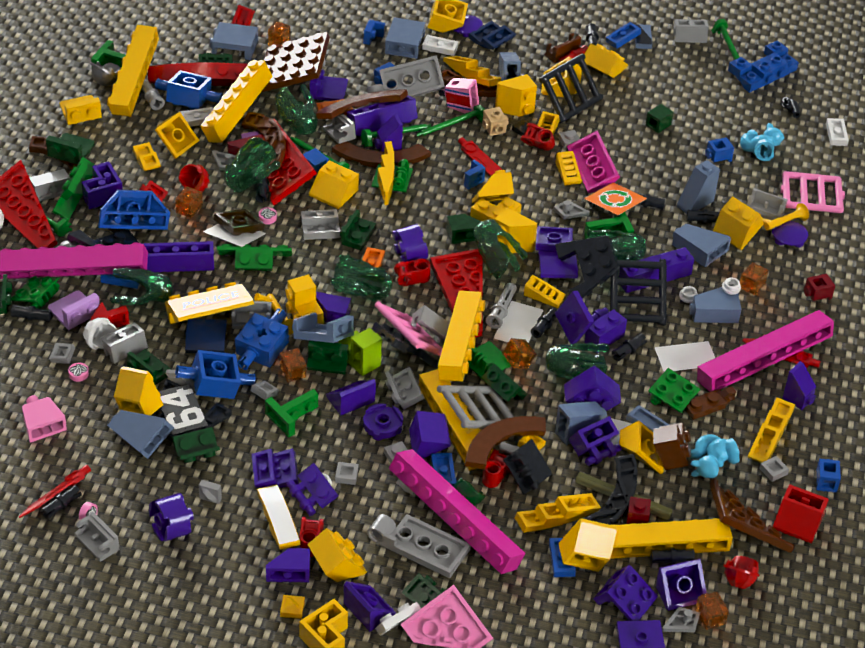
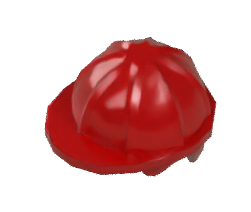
[179,164,210,195]
[723,556,760,589]

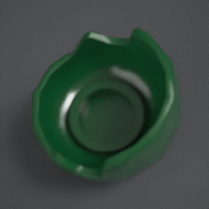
[454,477,486,506]

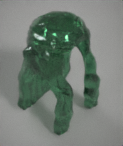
[275,84,318,135]
[224,137,281,193]
[473,219,528,279]
[587,229,646,261]
[331,254,393,301]
[110,268,173,306]
[545,343,609,380]

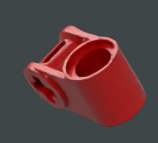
[520,123,555,151]
[394,258,430,286]
[482,449,510,488]
[299,517,324,557]

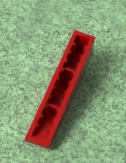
[147,62,248,86]

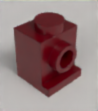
[804,273,835,301]

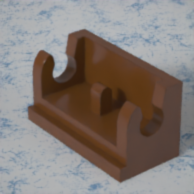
[544,33,581,63]

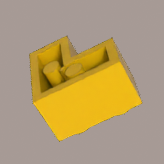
[470,197,521,236]
[285,274,324,324]
[299,599,348,648]

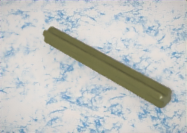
[576,472,673,520]

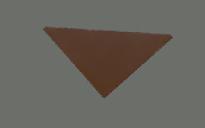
[710,478,795,553]

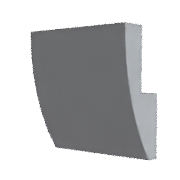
[301,209,341,240]

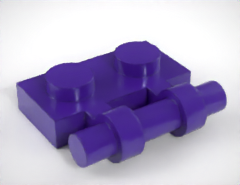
[286,463,339,516]

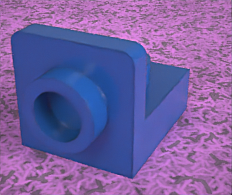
[363,19,385,45]
[464,159,485,190]

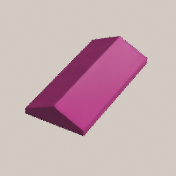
[567,130,620,193]

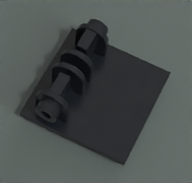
[503,439,552,495]

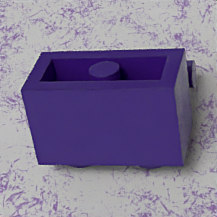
[584,307,627,353]
[569,416,622,466]

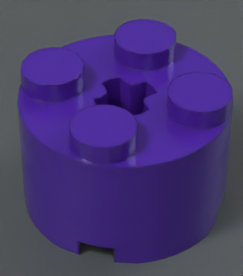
[392,224,428,262]
[149,493,194,542]

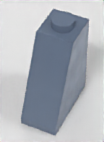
[499,52,521,81]
[677,160,720,214]
[672,224,731,267]
[689,287,741,323]
[555,401,607,445]
[107,410,174,459]

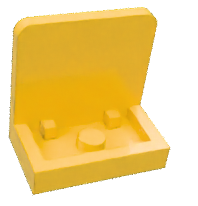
[59,95,102,125]

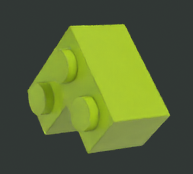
[338,328,382,376]

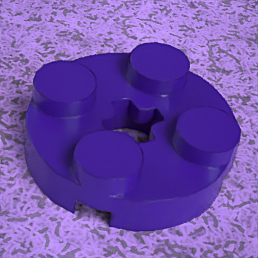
[363,403,403,441]

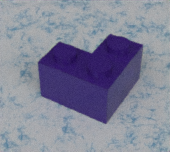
[81,161,123,209]
[564,365,621,411]

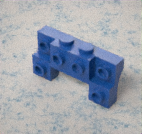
[728,41,799,93]

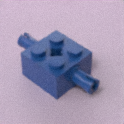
[155,70,223,109]
[235,308,289,370]
[175,350,256,399]

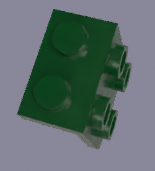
[46,133,95,164]

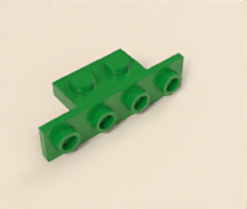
[52,157,95,219]
[217,244,292,271]

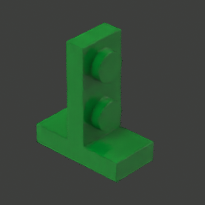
[91,40,126,68]
[584,212,634,244]
[265,389,318,438]

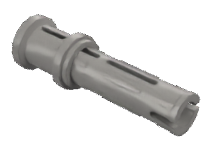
[141,77,165,110]
[486,283,517,329]

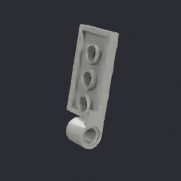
[367,55,445,105]
[367,514,471,578]

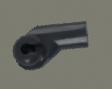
[782,97,801,118]

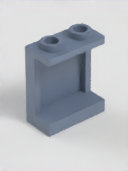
[385,17,426,59]
[209,22,258,60]
[292,312,354,343]

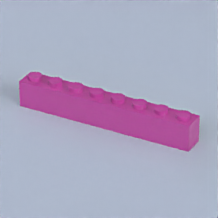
[0,242,148,279]
[697,310,834,392]
[389,449,526,574]

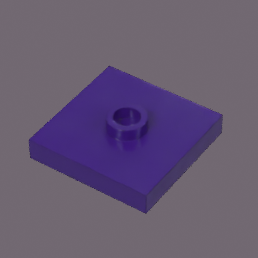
[535,226,573,251]
[555,291,594,344]
[616,620,665,648]

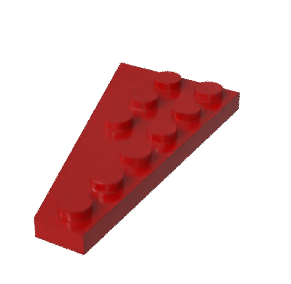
[261,118,317,206]
[0,160,58,249]
[430,248,483,337]

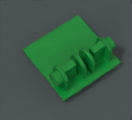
[371,159,413,192]
[11,276,60,309]
[468,341,514,381]
[648,368,701,413]

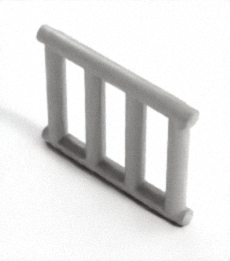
[437,385,514,429]

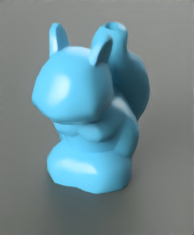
[740,123,785,161]
[690,434,740,478]

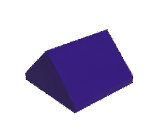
[326,379,376,416]
[409,411,451,459]
[655,559,708,611]
[343,581,397,632]

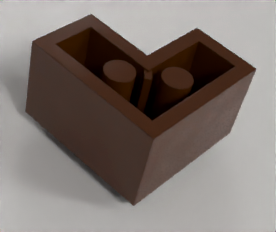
[653,423,691,470]

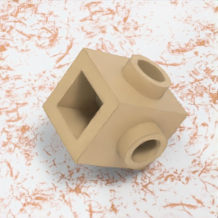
[482,107,509,136]

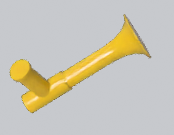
[762,203,809,230]
[254,293,294,335]

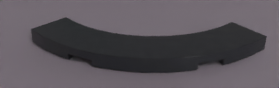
[572,454,638,527]

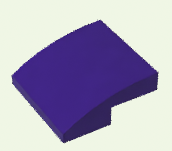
[538,250,578,278]
[252,448,299,488]

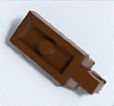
[684,387,736,420]

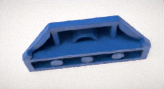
[98,190,170,230]

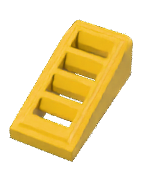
[537,111,559,141]
[555,151,582,185]
[524,275,566,308]

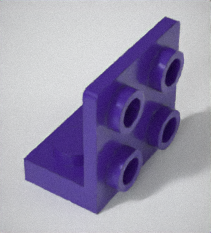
[310,69,348,101]
[593,565,658,621]

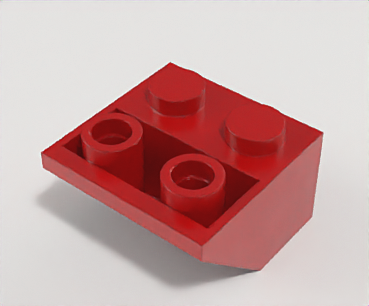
[773,484,829,544]

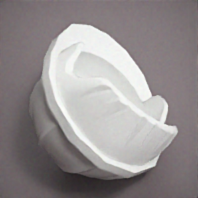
[83,318,117,350]

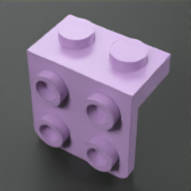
[48,291,100,330]

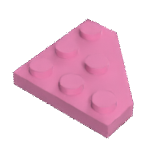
[400,585,493,648]

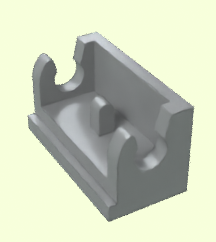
[673,19,709,43]
[323,113,356,144]
[30,169,70,201]
[747,188,788,220]
[232,301,272,329]
[411,305,450,346]
[101,322,148,364]
[75,511,120,562]

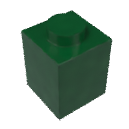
[645,104,674,133]

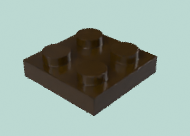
[213,209,265,236]

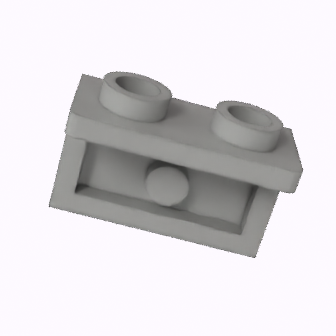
[385,367,425,410]

